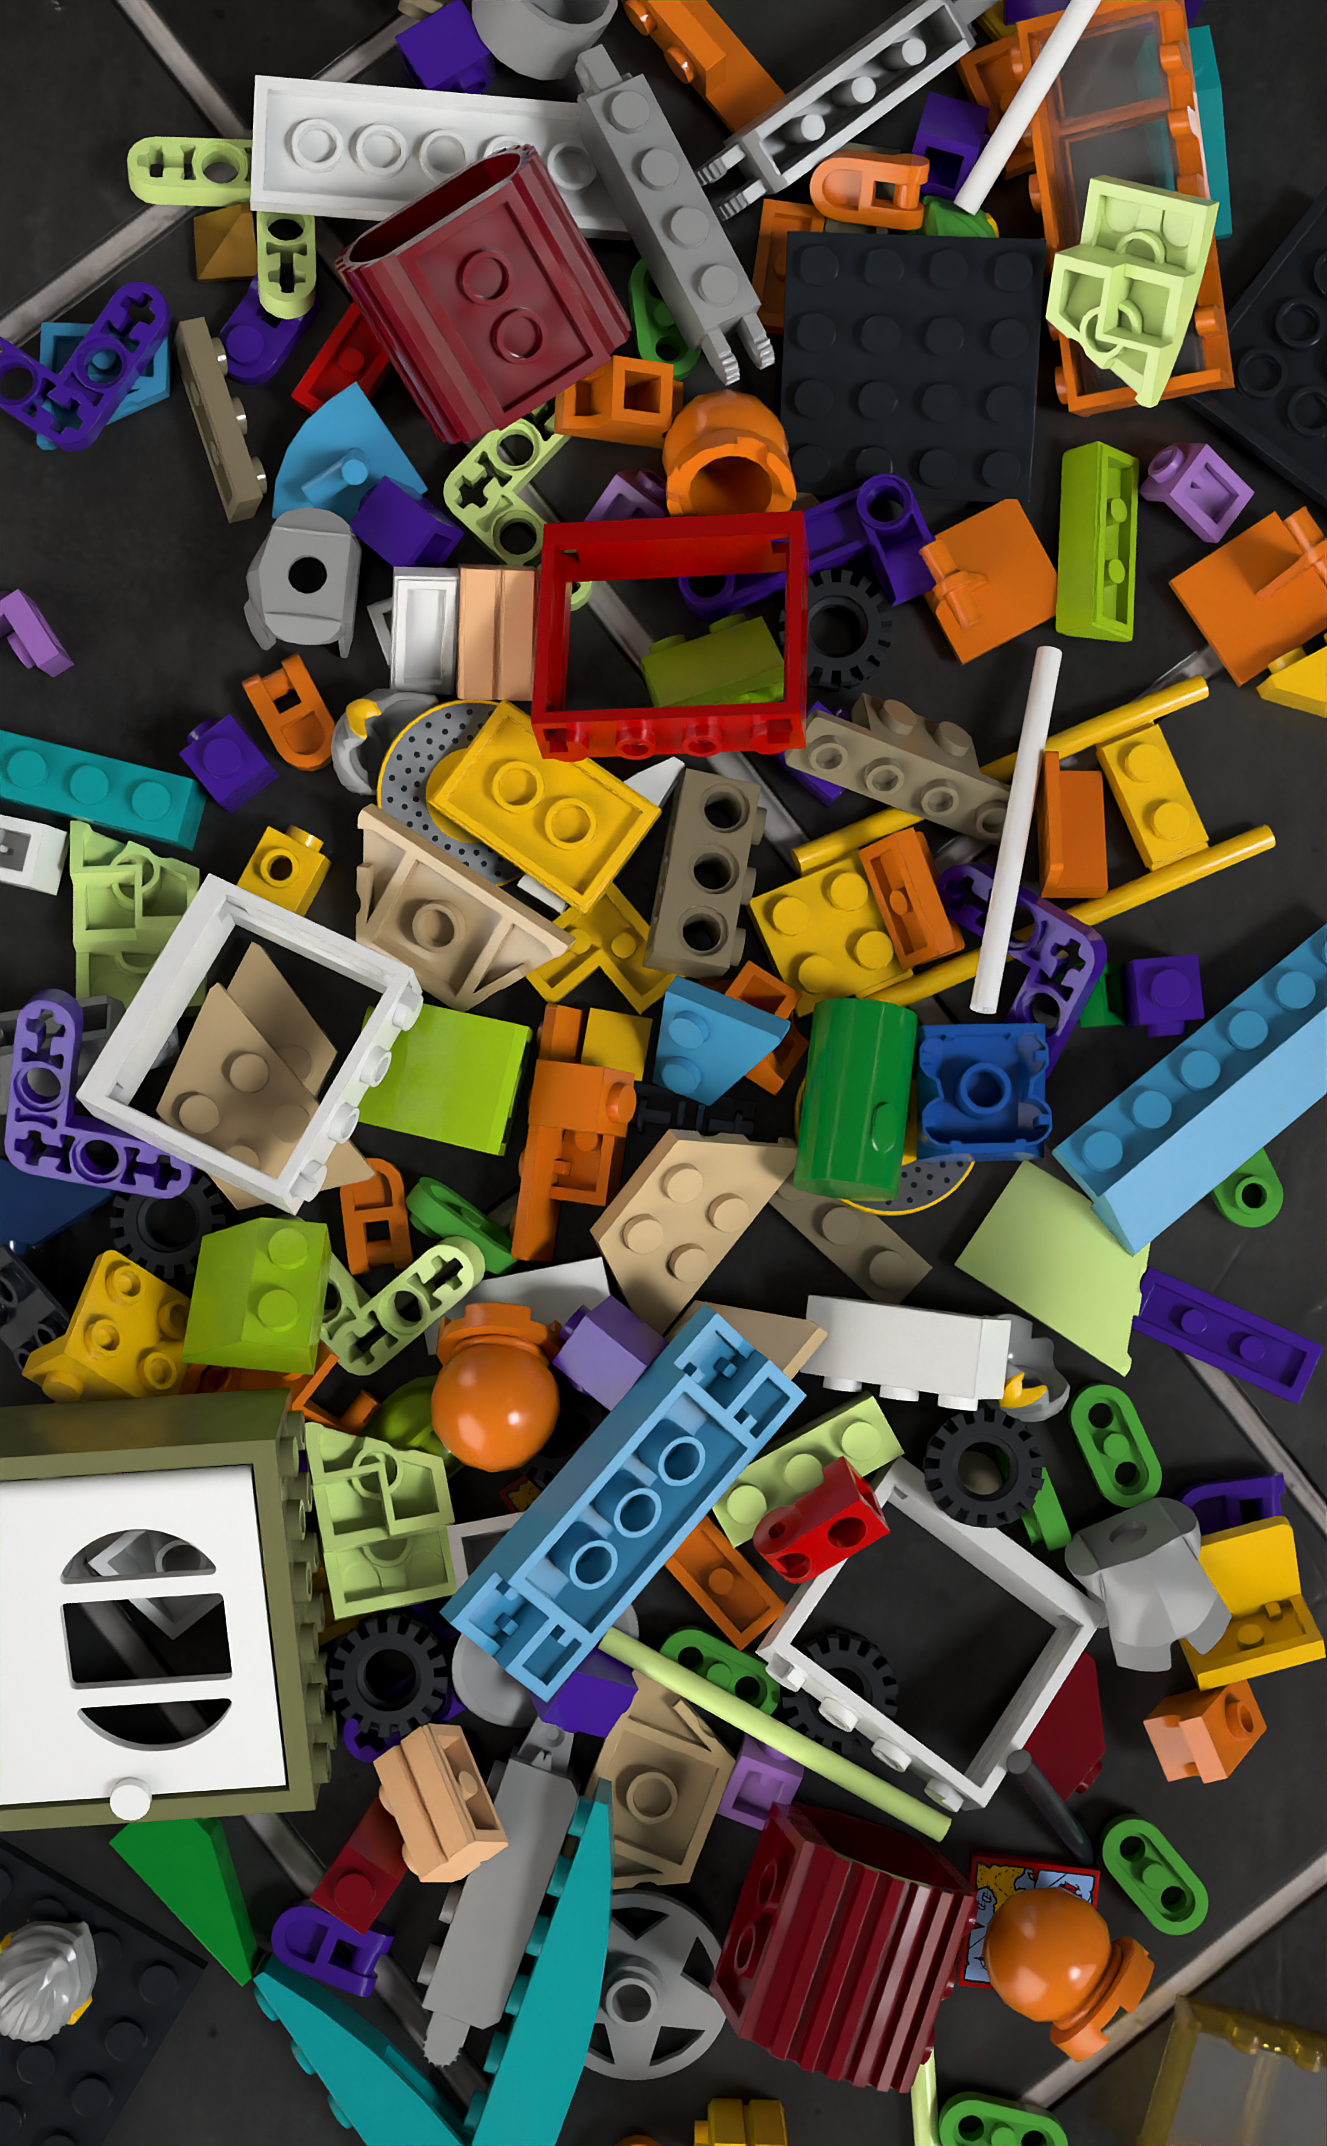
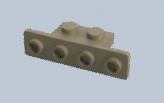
[785,692,1011,847]

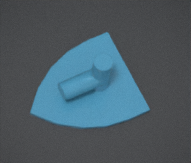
[272,381,428,524]

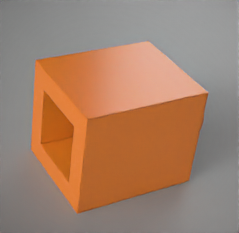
[528,1059,636,1138]

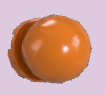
[662,389,797,517]
[430,1302,566,1473]
[982,1886,1155,2062]

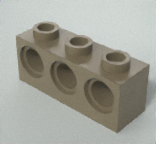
[643,768,767,983]

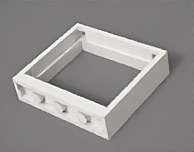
[75,873,423,1216]
[755,1456,1106,1812]

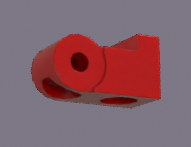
[753,1456,890,1584]

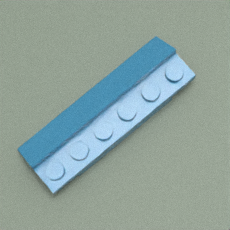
[1051,923,1327,1257]
[440,1304,807,1703]

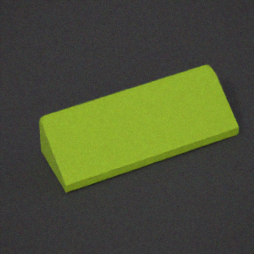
[1056,441,1139,642]

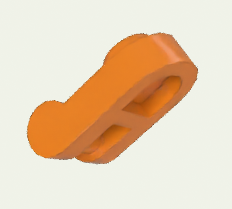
[810,149,930,230]
[241,652,336,771]
[340,1158,416,1276]

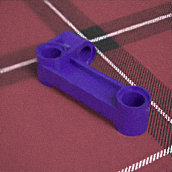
[678,473,936,622]

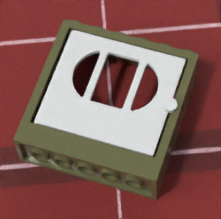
[0,1387,337,1832]

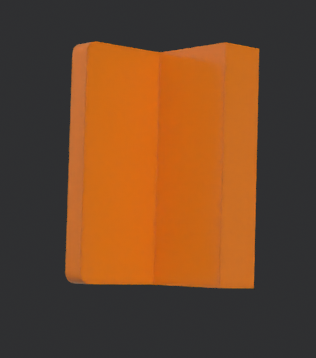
[1036,751,1108,898]
[858,827,965,971]

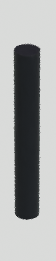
[1006,1749,1098,1866]

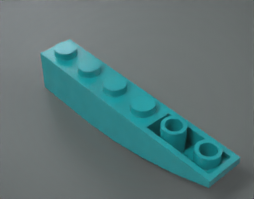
[0,730,208,851]
[462,1777,615,2146]
[253,1953,472,2146]

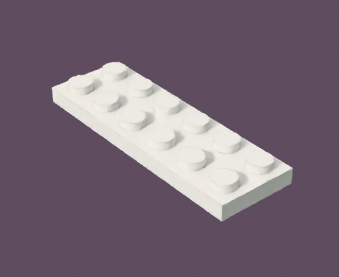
[250,75,631,241]

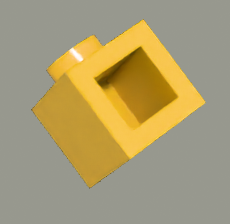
[236,824,333,917]

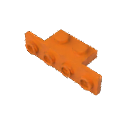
[620,0,786,134]
[510,1004,634,1262]

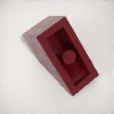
[1022,1649,1106,1802]
[309,1791,409,1936]

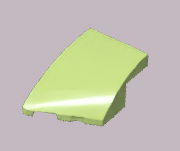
[1046,175,1219,408]
[70,821,207,1017]
[954,1161,1150,1377]
[305,1422,457,1621]

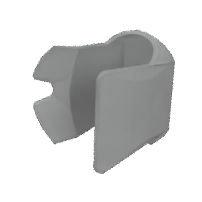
[244,508,362,658]
[1065,1498,1232,1672]

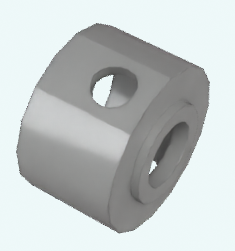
[472,0,618,80]

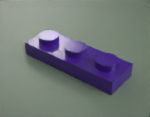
[1131,1266,1324,1405]

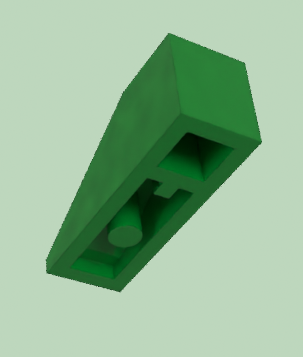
[109,1817,261,1986]

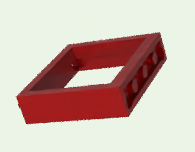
[531,510,809,762]

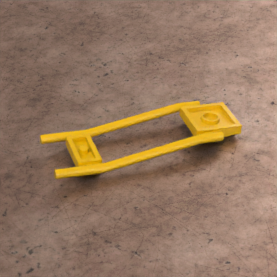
[745,674,1275,1020]

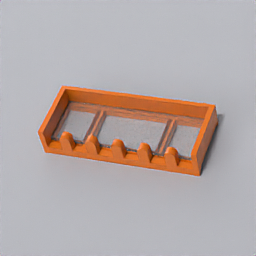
[1011,0,1235,417]

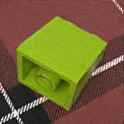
[357,994,535,1156]

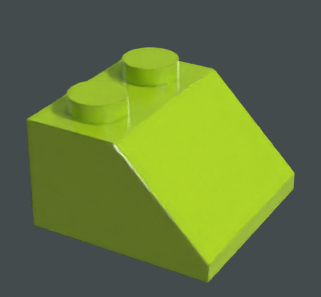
[641,614,784,707]
[181,1217,332,1375]

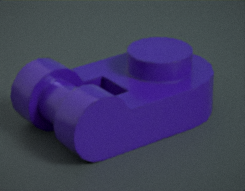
[218,272,321,386]
[1176,1472,1290,1536]
[271,1899,395,1997]

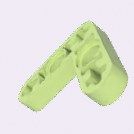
[127,136,316,319]
[443,402,593,611]
[274,1214,486,1376]

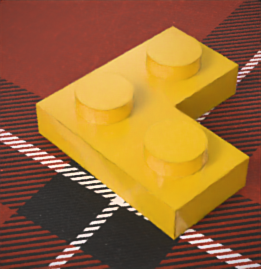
[525,882,687,1016]

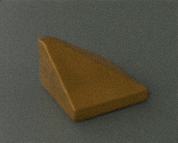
[193,203,258,283]

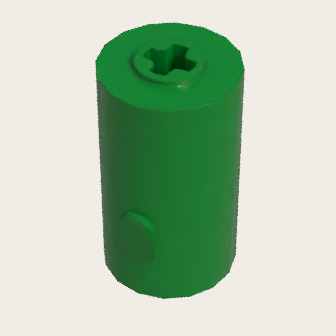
[793,998,918,1202]

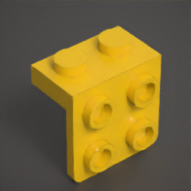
[21,1250,191,1403]
[1178,1516,1326,1692]

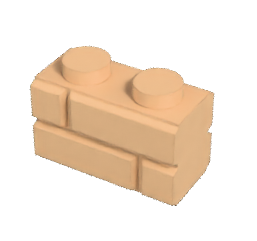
[455,564,540,701]
[373,1723,509,1882]

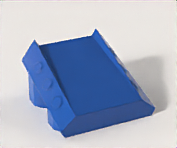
[917,1023,1052,1164]

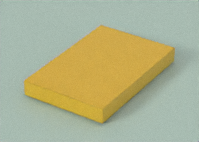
[428,698,662,917]

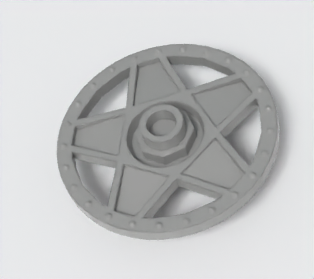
[584,1889,726,2080]

